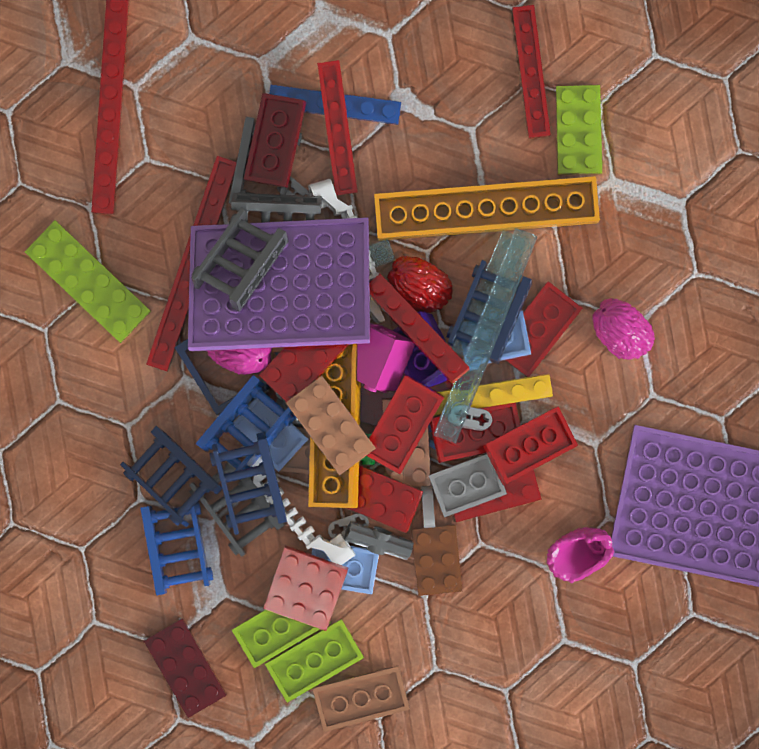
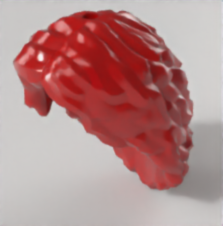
[387,256,453,313]

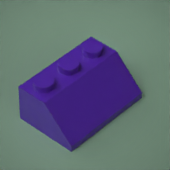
[393,312,448,387]

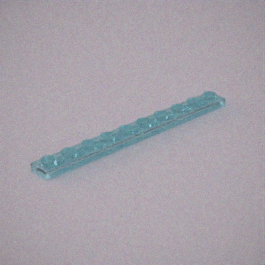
[434,228,537,444]

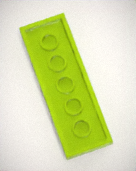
[25,220,151,343]

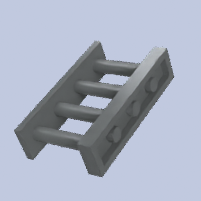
[229,117,302,215]
[231,193,322,223]
[191,208,289,312]
[189,461,286,557]

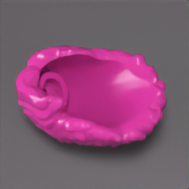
[592,298,655,360]
[207,348,272,375]
[546,527,614,583]

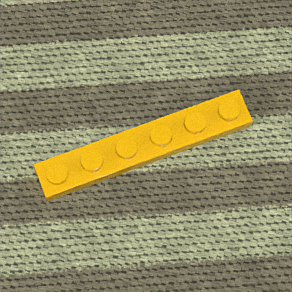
[435,374,553,415]

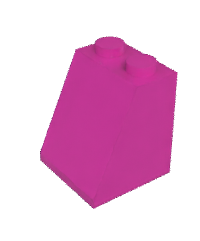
[357,323,415,393]

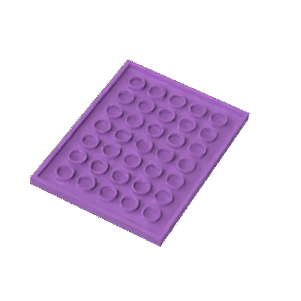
[188,218,370,351]
[611,425,759,587]

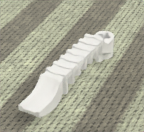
[308,179,385,324]
[243,446,356,565]

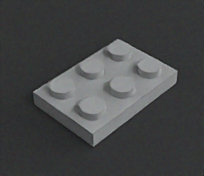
[429,454,507,517]

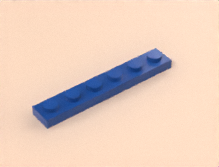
[269,85,401,125]

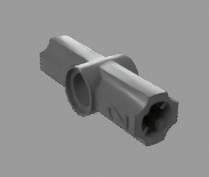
[344,521,414,560]

